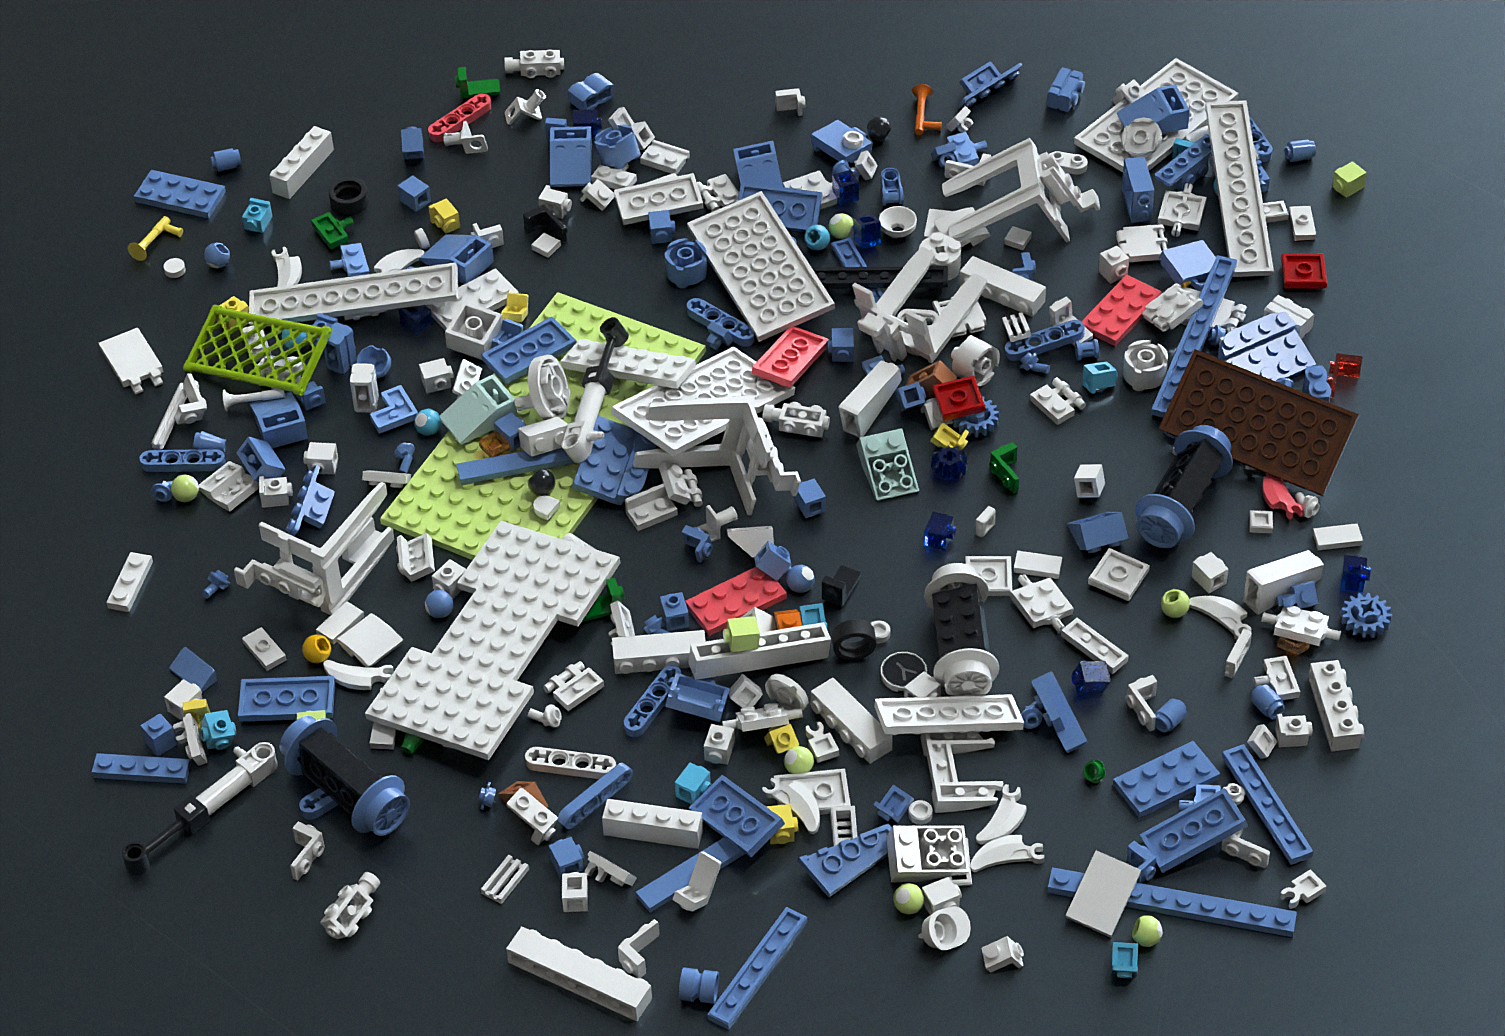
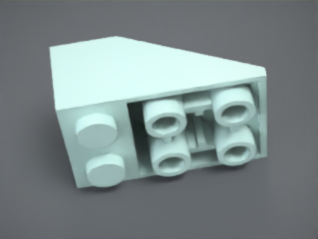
[439,374,518,445]
[856,428,919,501]

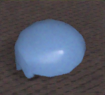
[356,345,391,379]

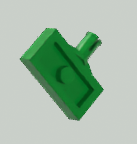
[311,212,354,249]

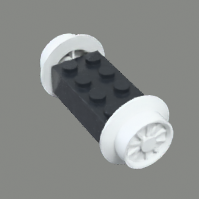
[924,563,999,696]

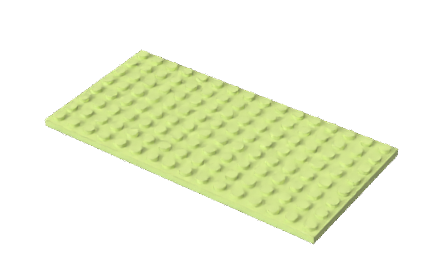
[380,292,706,560]

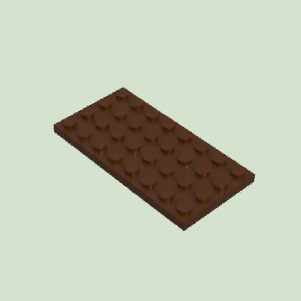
[1159,349,1359,496]

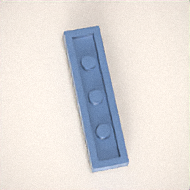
[92,753,191,784]

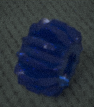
[930,445,968,482]

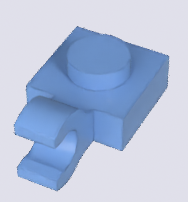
[1276,581,1319,609]

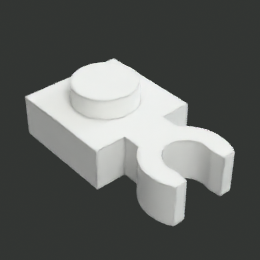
[806,722,839,763]
[1280,870,1327,909]

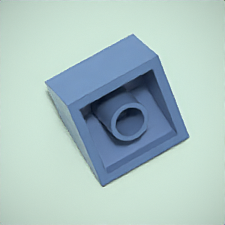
[1067,512,1128,553]

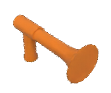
[912,84,942,135]

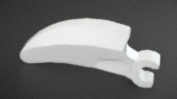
[271,247,302,287]
[374,249,424,273]
[1189,596,1252,641]
[323,660,394,690]
[762,778,820,834]
[976,784,1027,845]
[970,835,1045,872]

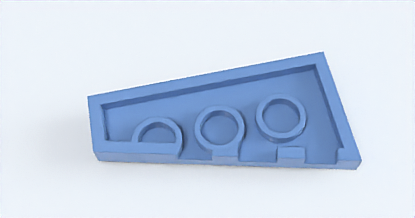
[798,824,892,898]

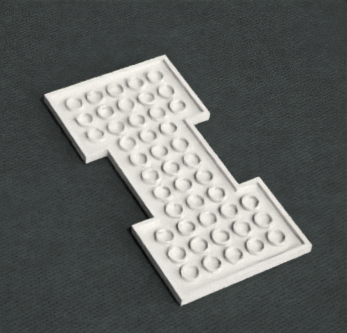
[365,521,621,760]

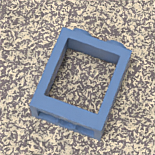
[1122,157,1154,223]

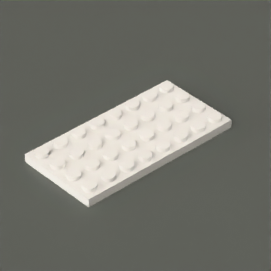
[1074,58,1239,172]
[687,191,835,342]
[611,347,795,457]

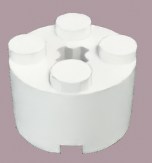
[919,232,961,281]
[951,335,1000,386]
[1123,340,1168,391]

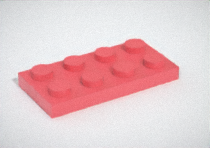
[1081,274,1162,347]
[752,326,829,388]
[685,567,787,636]

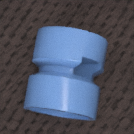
[679,967,719,1004]

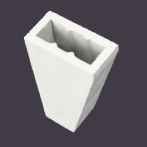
[839,360,902,438]
[1243,550,1324,615]

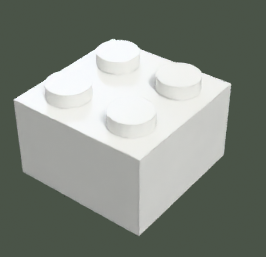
[445,301,503,360]

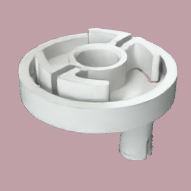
[515,355,571,420]

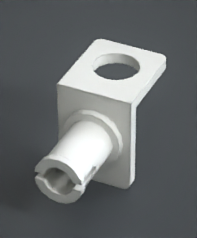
[505,89,546,125]
[443,121,488,154]
[698,505,738,542]

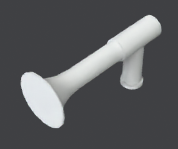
[223,388,285,412]

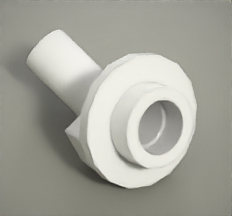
[1295,492,1320,518]
[527,704,562,727]

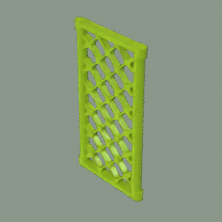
[183,305,332,396]

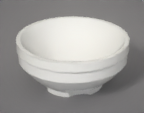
[879,206,917,238]

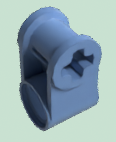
[881,168,904,206]

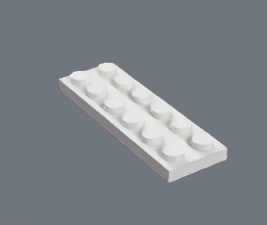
[560,339,696,389]
[874,695,1024,735]

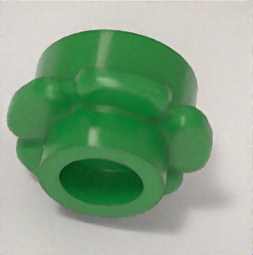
[1083,760,1106,783]

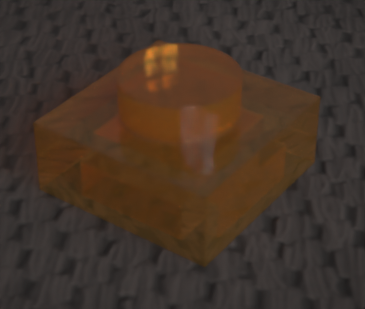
[479,431,510,457]
[1277,637,1310,655]

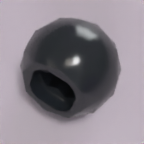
[867,116,892,142]
[528,468,556,496]

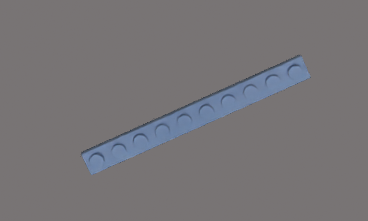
[1151,255,1237,418]
[1047,867,1297,937]

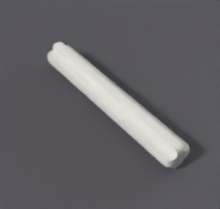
[151,383,187,450]

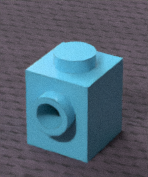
[675,763,712,804]

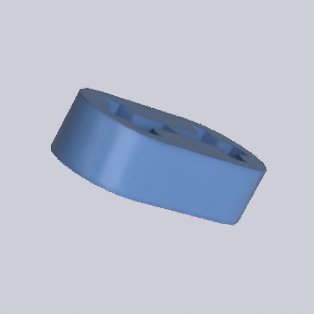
[299,788,338,820]

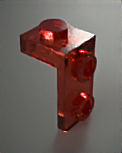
[1327,353,1363,398]

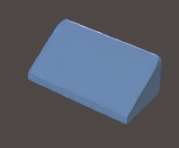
[169,647,217,692]

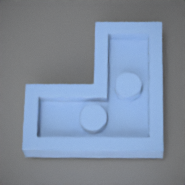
[370,385,418,434]

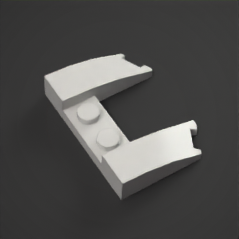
[920,731,1003,813]

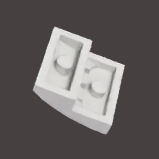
[933,207,991,247]
[198,461,259,511]
[336,613,403,668]

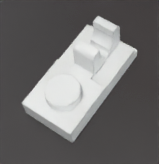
[609,600,635,646]
[173,713,207,766]
[585,851,637,886]

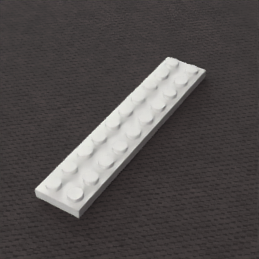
[1205,101,1274,277]
[249,262,458,326]

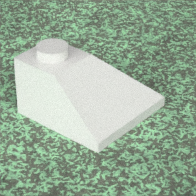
[727,526,774,557]

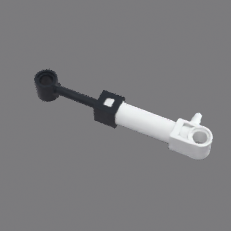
[561,317,629,463]
[122,742,278,875]

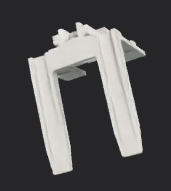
[942,138,1100,242]
[852,247,988,364]
[633,396,801,515]
[234,482,394,615]

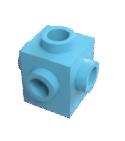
[200,710,236,750]

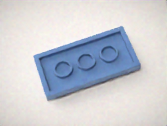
[134,170,226,219]
[738,182,823,232]
[481,316,577,384]
[238,676,335,722]
[1113,741,1220,818]
[689,775,785,857]
[1140,788,1248,873]

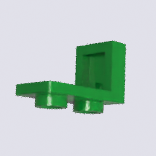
[455,67,500,99]
[989,442,1019,494]
[582,577,625,622]

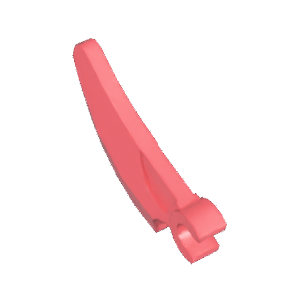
[1262,474,1304,519]

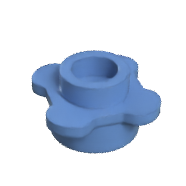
[478,782,496,810]

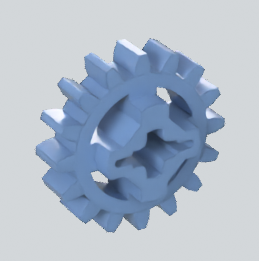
[952,396,999,437]
[1340,593,1392,638]

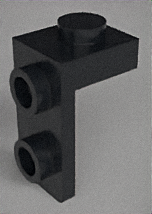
[523,204,568,243]
[822,566,861,607]

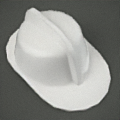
[918,906,971,950]

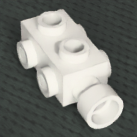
[505,50,564,78]
[762,402,830,438]
[320,872,380,939]

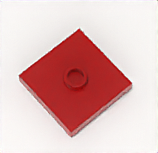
[1281,254,1327,288]
[932,376,986,422]

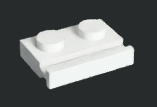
[640,140,690,175]

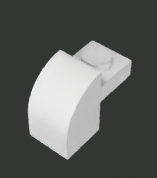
[608,107,655,150]

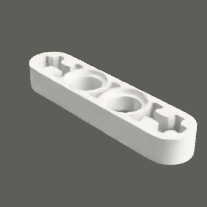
[525,747,616,779]

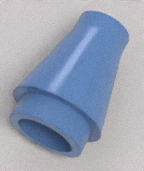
[193,431,226,452]

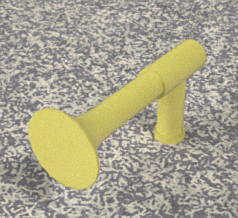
[128,216,183,261]

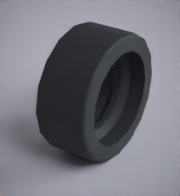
[328,177,369,215]
[831,619,876,660]

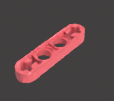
[428,94,491,142]

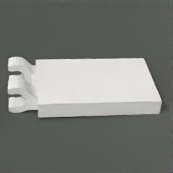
[1179,287,1247,333]
[99,328,163,395]

